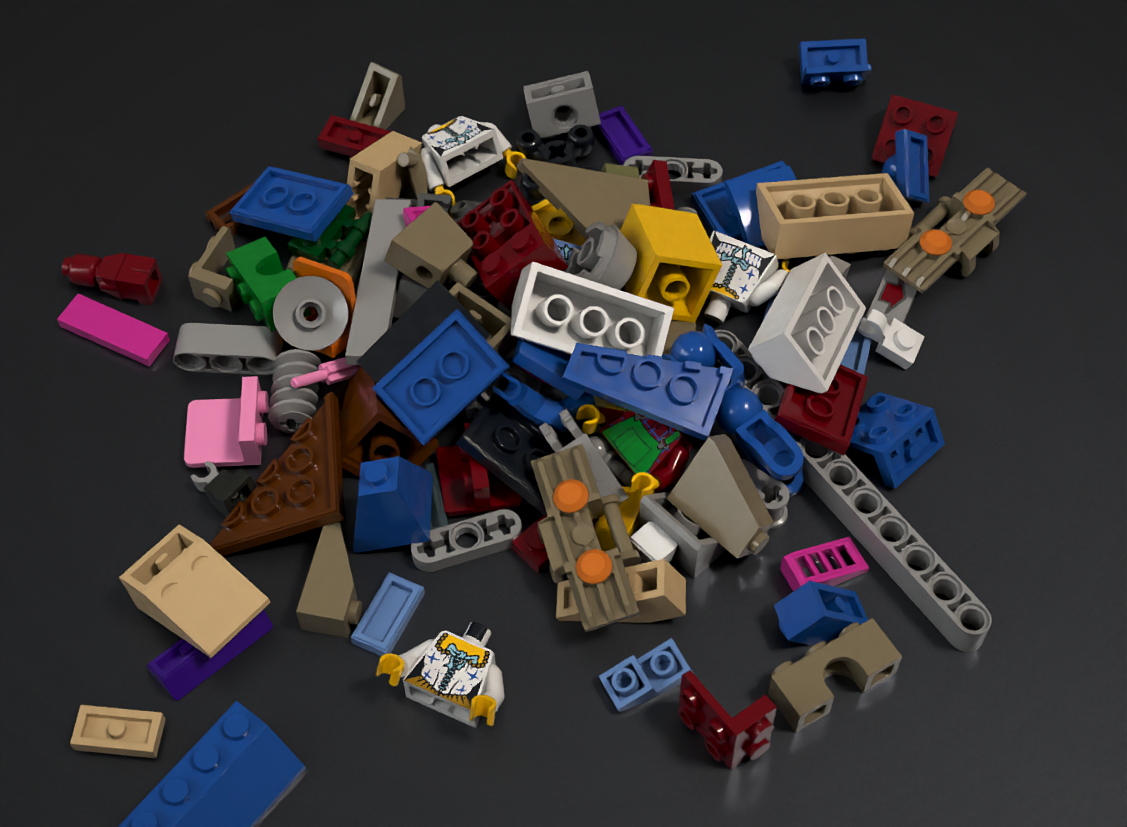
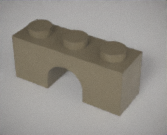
[767,618,902,733]

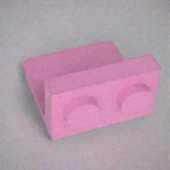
[184,376,269,468]

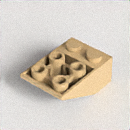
[119,524,271,658]

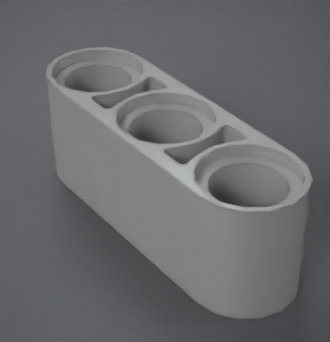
[173,323,284,375]

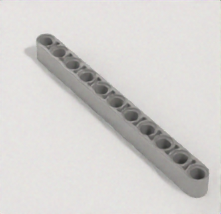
[713,330,992,652]

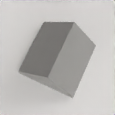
[639,491,727,578]

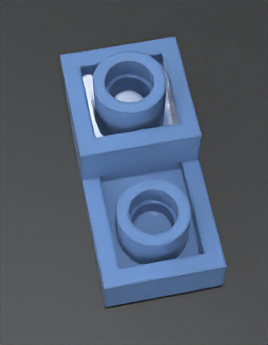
[599,638,694,712]

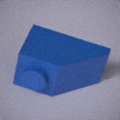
[774,580,868,645]

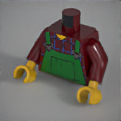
[575,404,692,500]

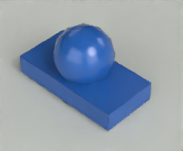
[882,129,929,205]

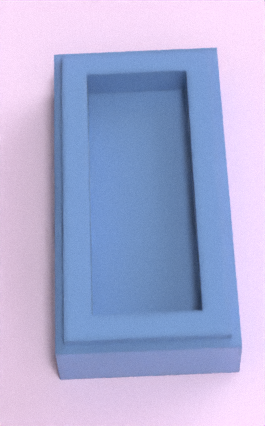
[350,572,425,656]

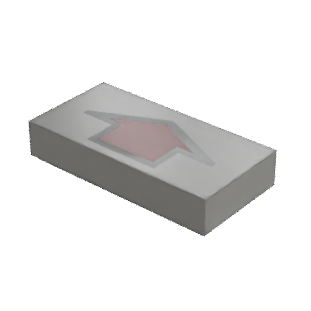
[866,270,917,324]

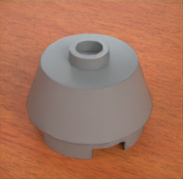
[566,221,637,290]

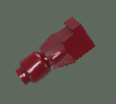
[62,252,163,306]

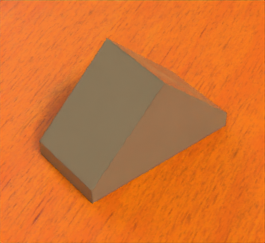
[350,62,405,130]

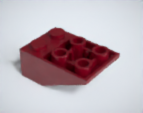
[457,179,568,311]

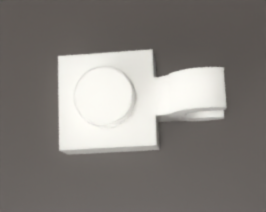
[857,309,925,370]

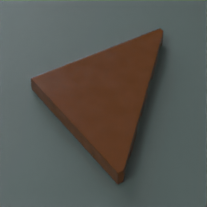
[209,392,345,556]

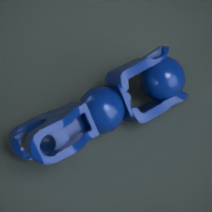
[662,323,804,497]

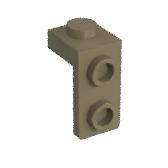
[188,226,239,311]

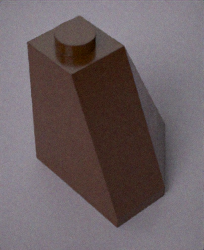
[339,367,439,477]

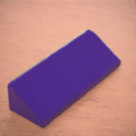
[146,609,273,701]

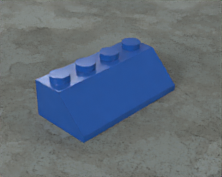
[118,701,306,827]

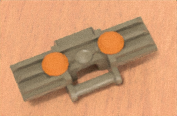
[883,167,1027,293]
[531,443,641,632]

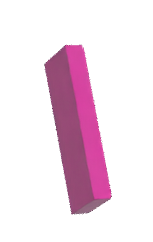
[57,294,170,367]

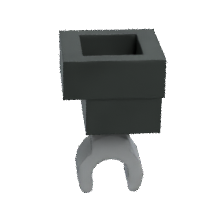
[191,461,256,517]

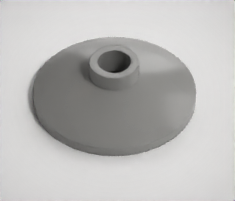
[273,276,348,351]

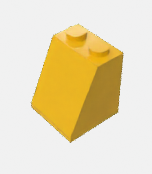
[620,203,722,323]

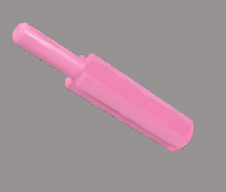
[291,357,361,389]

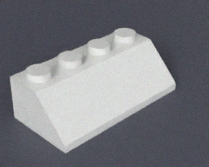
[748,252,866,394]
[511,262,674,357]

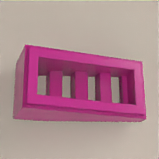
[780,536,869,592]

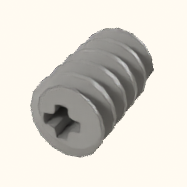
[268,349,322,434]

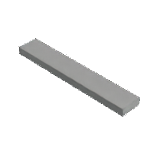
[345,199,411,365]

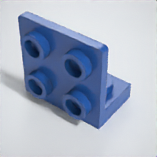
[849,392,945,489]

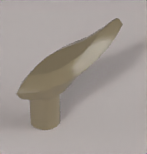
[397,147,428,199]

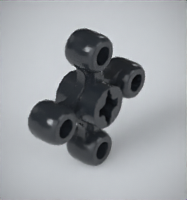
[515,124,599,202]

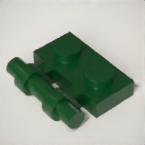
[288,204,373,270]

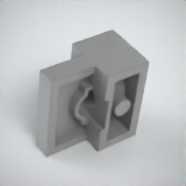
[524,71,601,139]

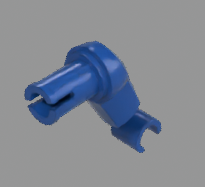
[493,373,600,433]

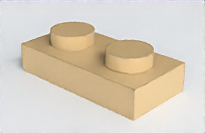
[70,705,166,758]

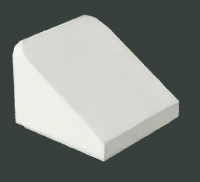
[630,521,677,565]

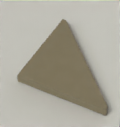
[517,158,650,240]

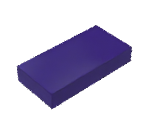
[594,105,653,165]

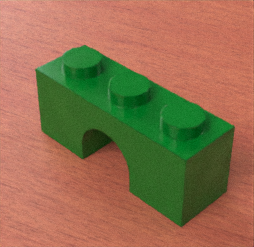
[225,237,312,332]

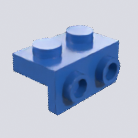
[798,39,872,87]

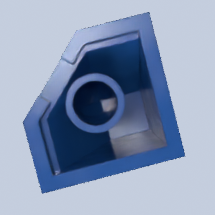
[353,456,433,553]

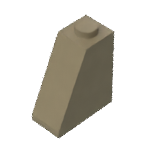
[667,434,774,558]

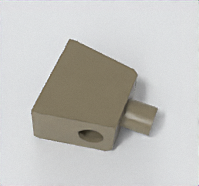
[384,202,479,289]

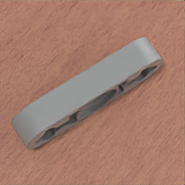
[624,156,723,193]
[411,509,522,572]

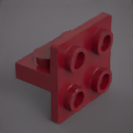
[436,422,521,516]

